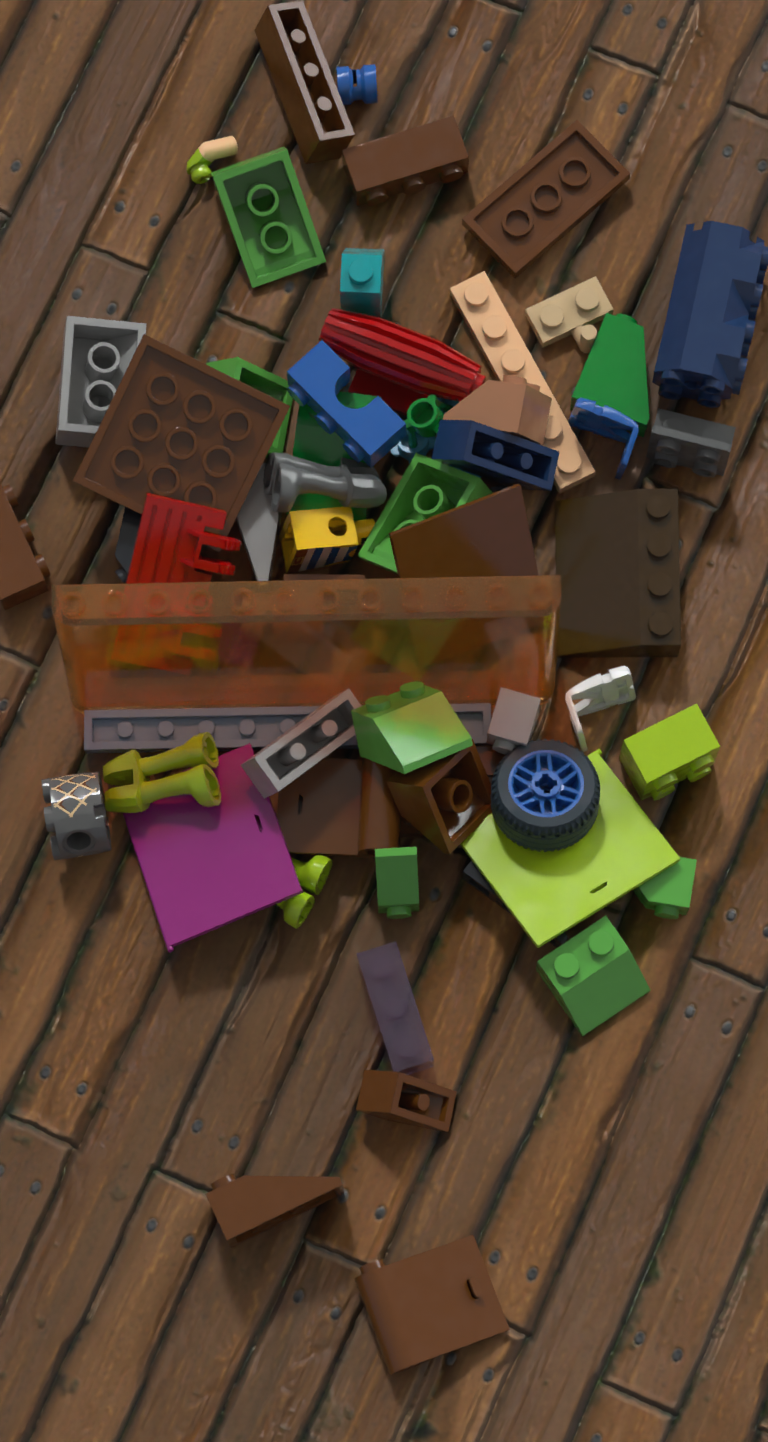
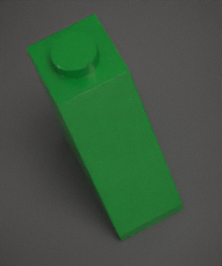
[570,312,649,437]

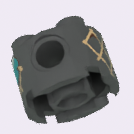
[41,771,112,861]

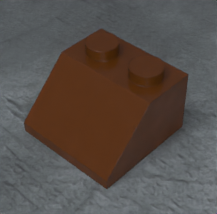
[387,739,492,854]

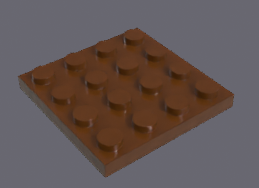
[73,334,290,552]

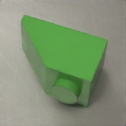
[375,847,419,919]
[633,857,697,919]

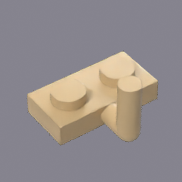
[525,276,614,353]

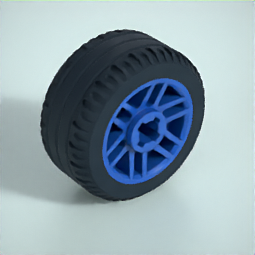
[491,739,600,852]

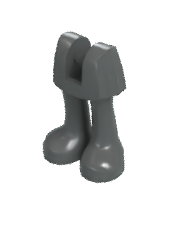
[263,452,387,513]

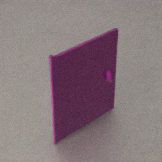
[123,743,303,952]

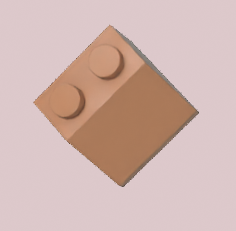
[443,375,552,445]

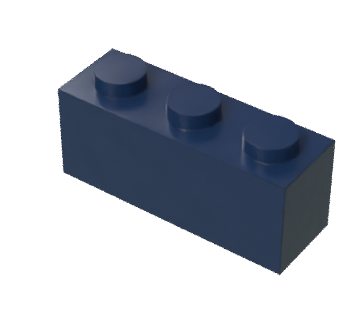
[432,420,560,491]

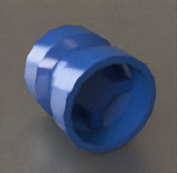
[336,64,378,105]

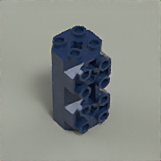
[652,221,768,408]

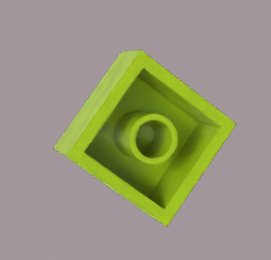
[619,703,720,801]

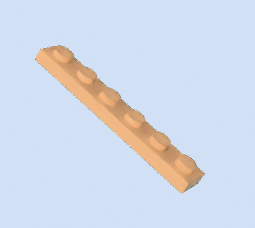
[449,271,596,494]

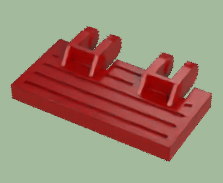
[110,493,242,669]

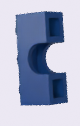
[287,340,406,468]

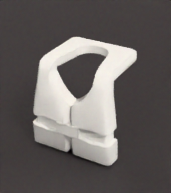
[565,666,636,752]

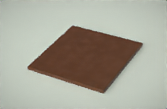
[389,484,546,663]

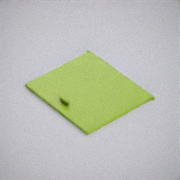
[460,749,680,948]

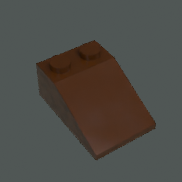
[205,1174,344,1248]

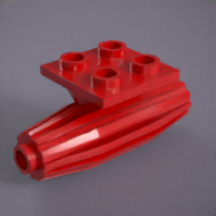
[318,308,486,416]

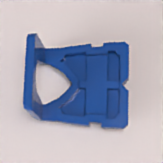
[568,397,639,479]

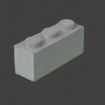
[240,688,361,799]

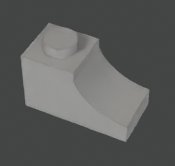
[486,687,541,755]

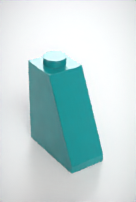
[340,248,385,318]

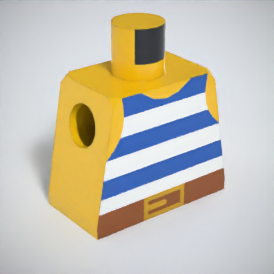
[279,507,375,573]

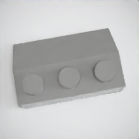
[55,316,146,447]

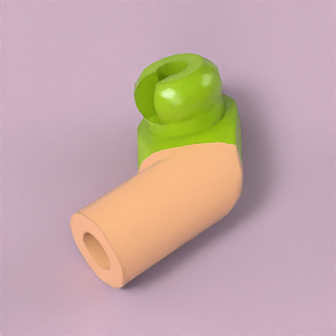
[186,136,238,184]

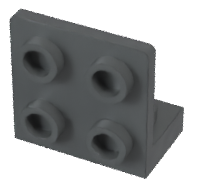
[646,408,736,477]

